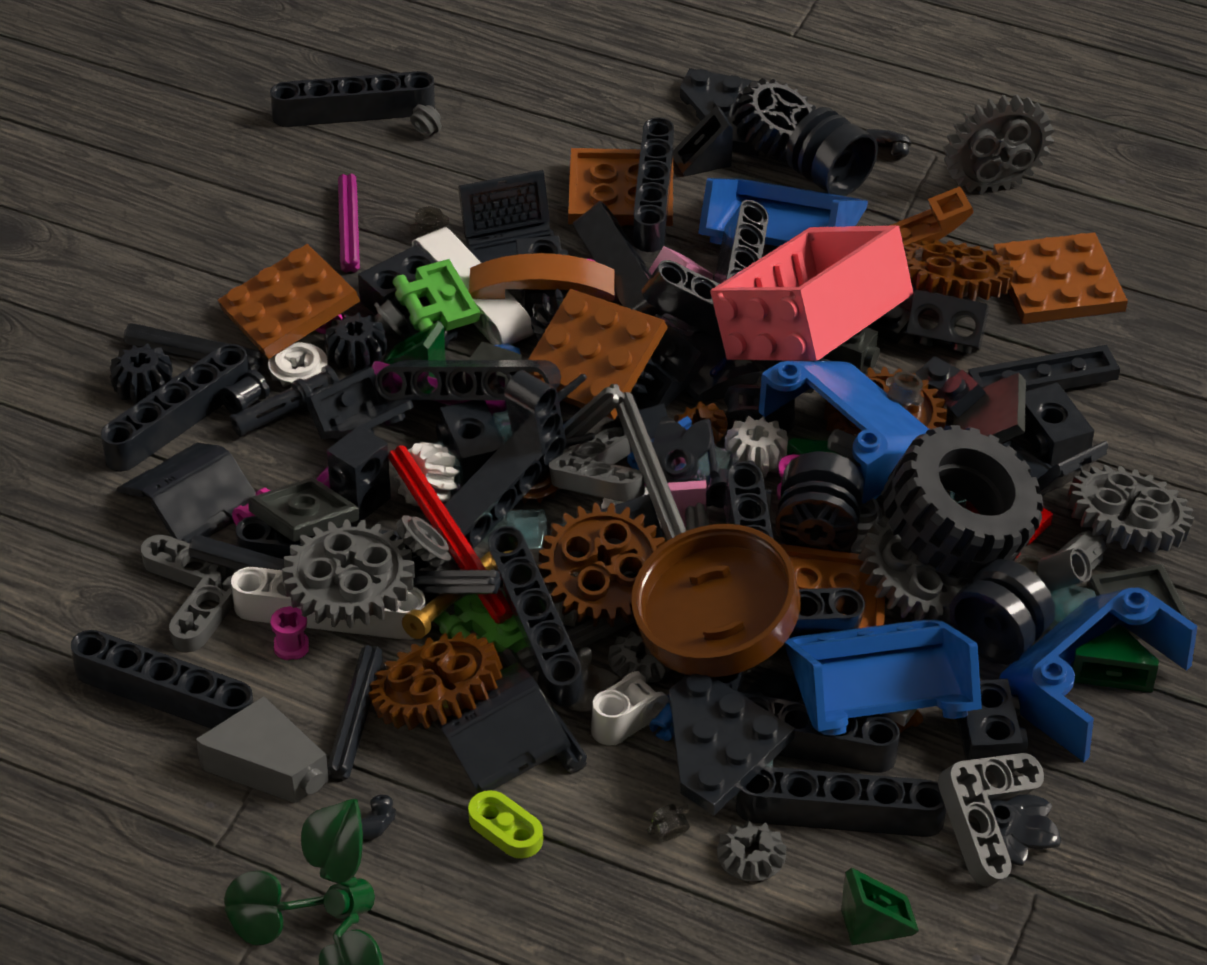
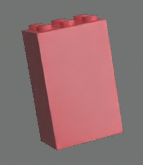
[710,225,914,361]

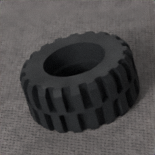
[883,425,1043,579]

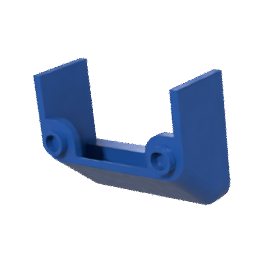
[999,588,1198,762]

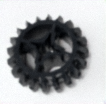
[731,78,816,162]

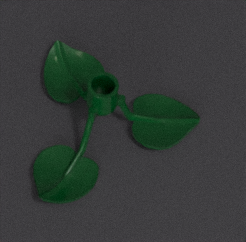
[224,799,383,965]

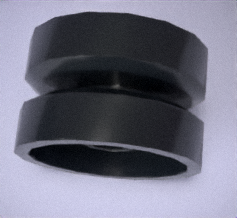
[949,559,1055,665]

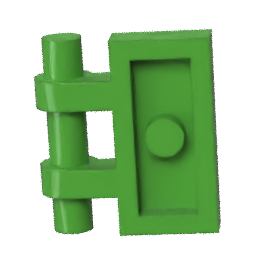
[393,259,481,331]
[433,594,527,653]

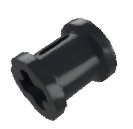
[220,369,270,414]

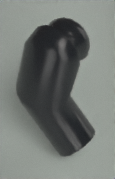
[866,129,911,158]
[361,795,396,840]

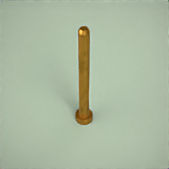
[402,551,512,639]

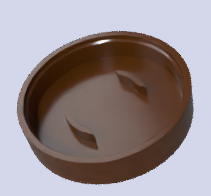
[632,524,801,677]

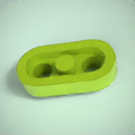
[468,790,543,858]

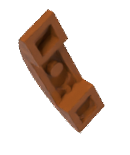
[889,186,974,247]
[469,253,614,301]

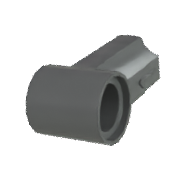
[1038,530,1107,591]

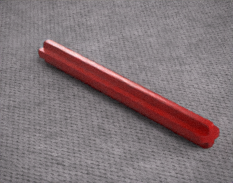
[388,445,513,624]

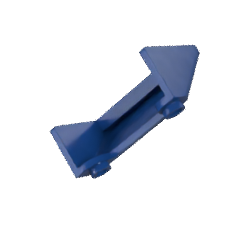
[698,178,868,246]
[759,361,930,504]
[785,620,982,735]

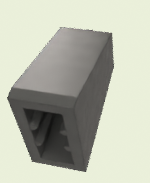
[196,696,329,803]

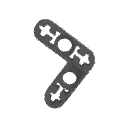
[549,427,645,501]
[141,535,237,652]
[938,753,1044,887]

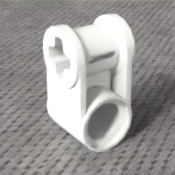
[591,671,669,746]

